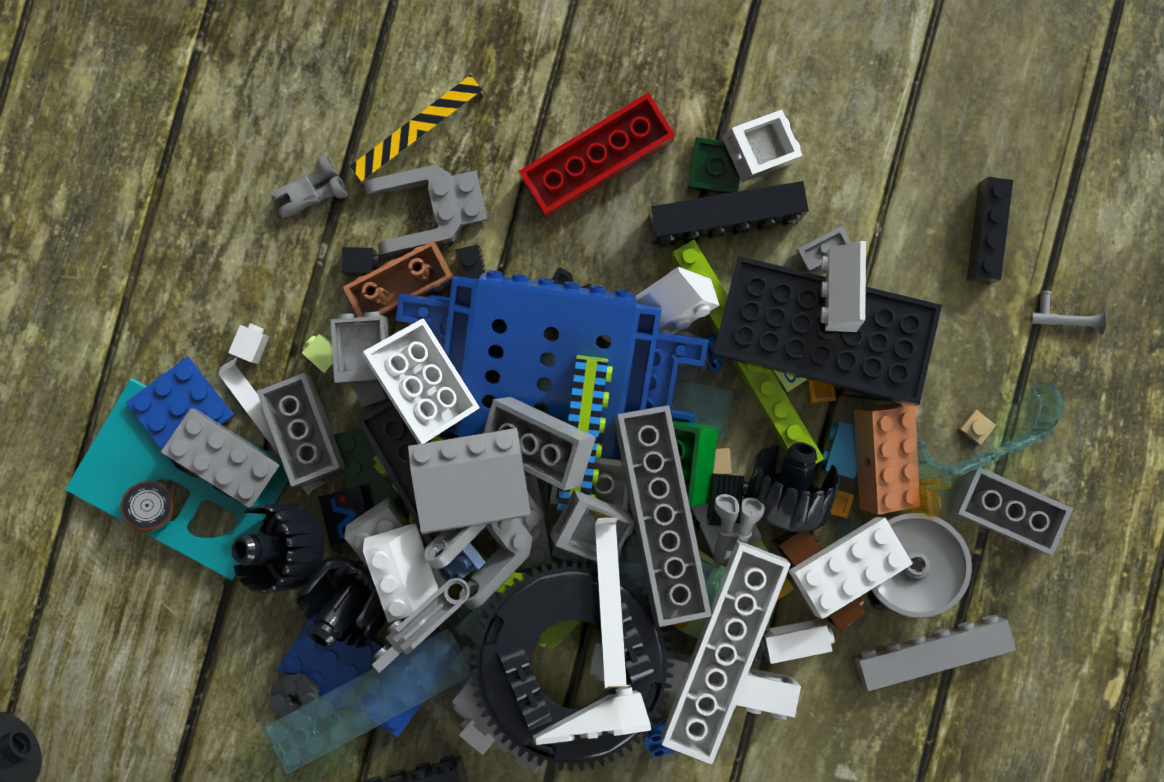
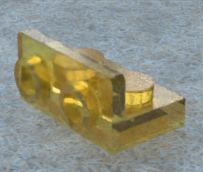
[912,477,951,517]

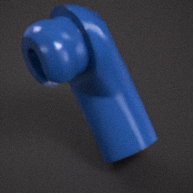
[705,334,725,372]

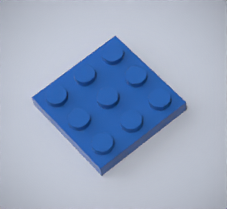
[126,356,235,462]
[278,613,384,711]

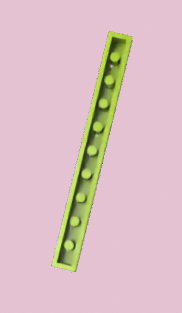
[670,240,824,464]

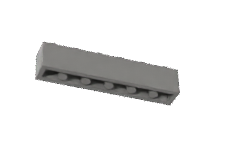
[854,615,1016,691]

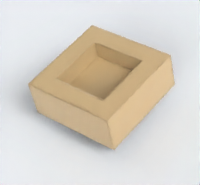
[958,410,996,445]

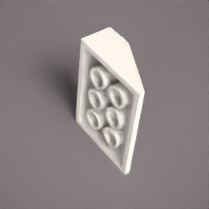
[361,318,480,444]

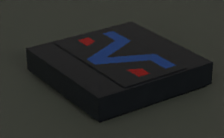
[318,485,371,546]

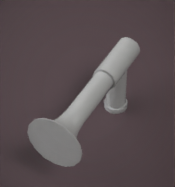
[1030,291,1107,335]

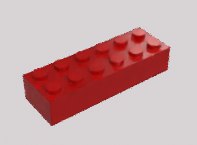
[519,92,675,219]

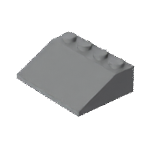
[408,428,531,534]

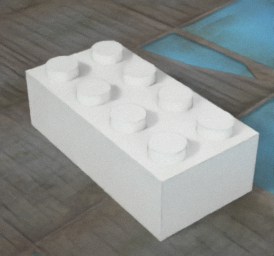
[788,517,913,619]

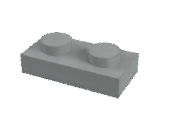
[796,226,851,272]

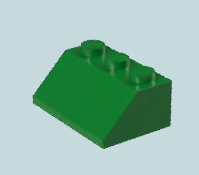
[672,421,718,506]

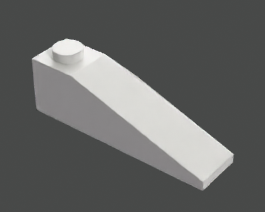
[532,687,651,745]

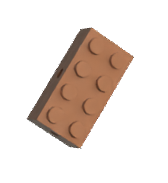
[854,403,920,515]

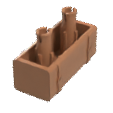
[343,240,454,328]

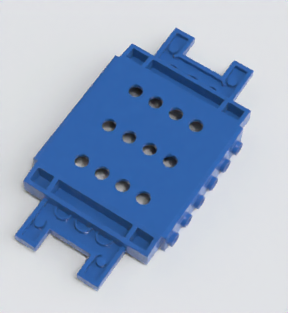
[396,270,708,459]

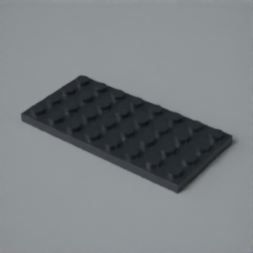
[713,256,942,406]

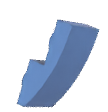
[441,543,486,579]

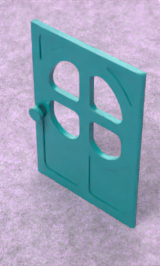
[65,378,289,580]

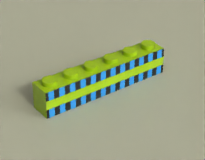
[557,355,613,517]

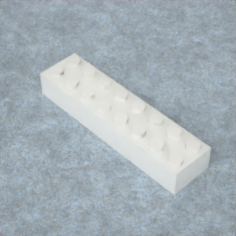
[661,540,791,765]
[589,635,801,720]

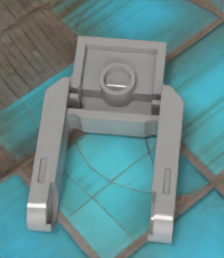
[364,164,488,257]
[424,493,545,609]
[372,578,470,673]

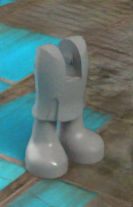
[271,153,348,218]
[714,494,765,565]

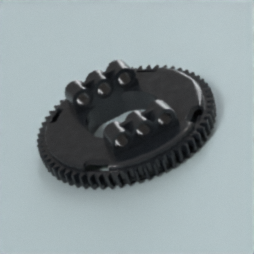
[469,560,674,771]

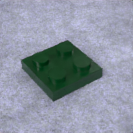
[688,137,740,194]

